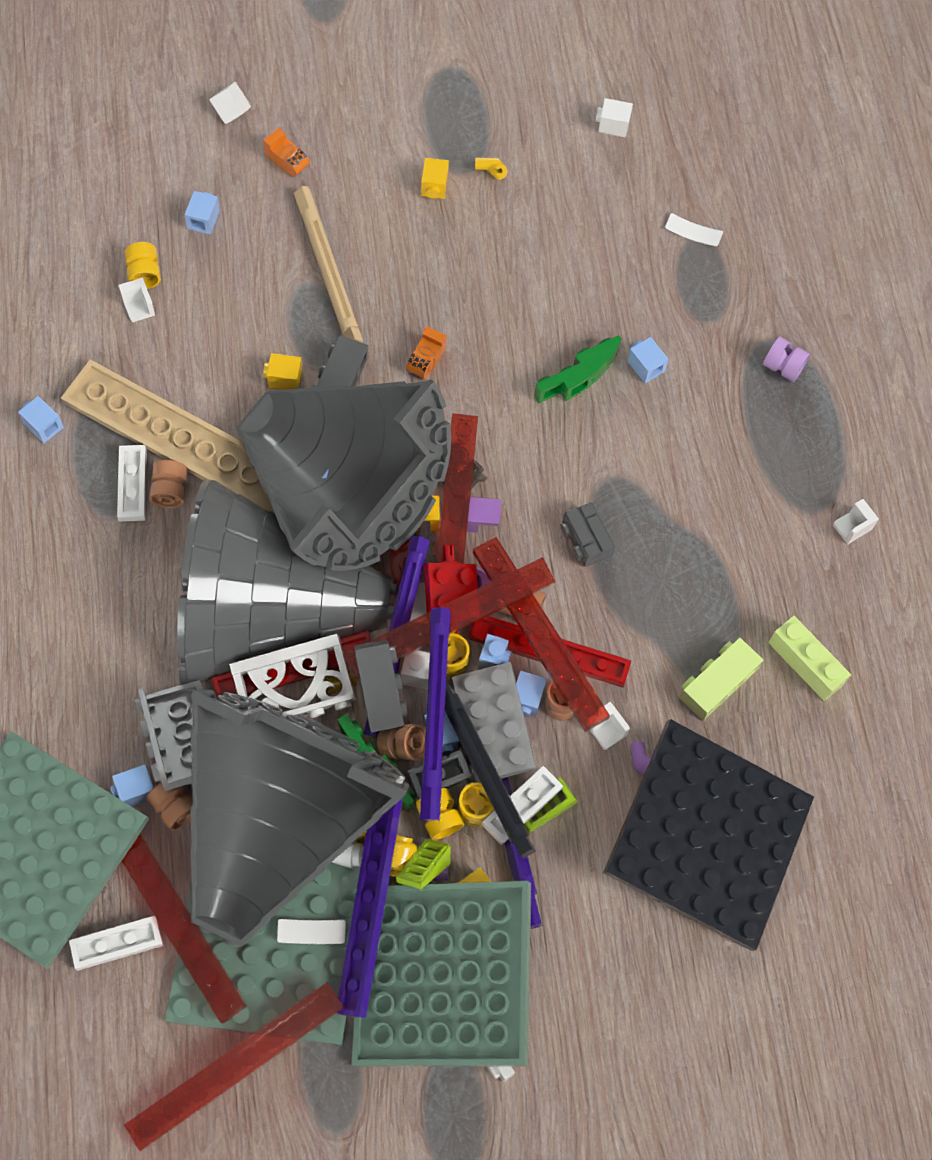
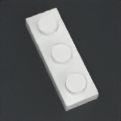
[117,445,147,522]
[482,766,563,845]
[69,915,164,971]

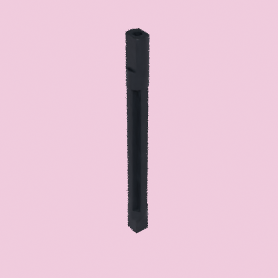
[428,675,536,859]

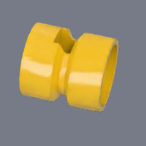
[124,242,161,289]
[446,633,469,679]
[458,782,494,828]
[415,788,465,840]

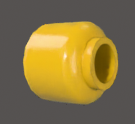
[390,835,418,877]

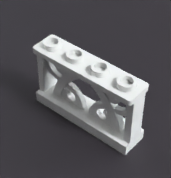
[229,634,356,718]

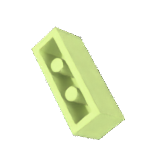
[768,616,851,701]
[679,638,764,721]

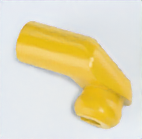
[475,158,507,179]

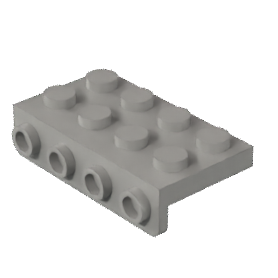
[452,662,537,783]
[135,680,203,791]

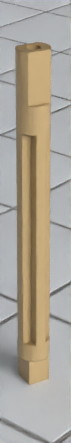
[294,186,363,343]

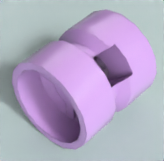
[763,337,810,382]

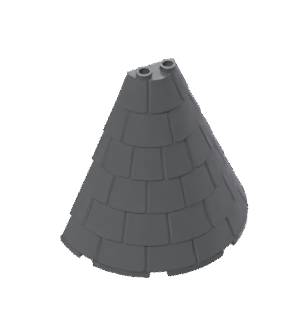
[236,379,451,571]
[177,479,397,685]
[190,690,409,947]

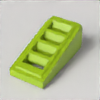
[525,777,579,833]
[396,839,451,889]

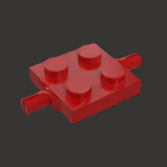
[424,545,480,635]

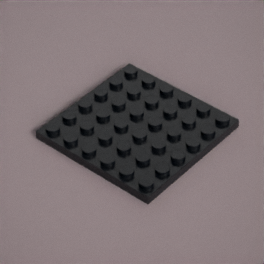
[603,719,814,951]

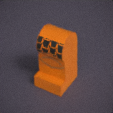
[263,128,310,177]
[406,326,447,379]

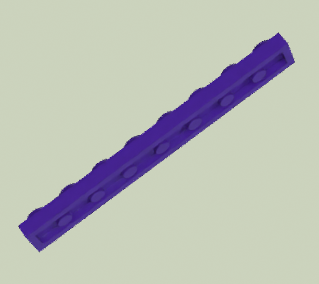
[335,798,403,1018]

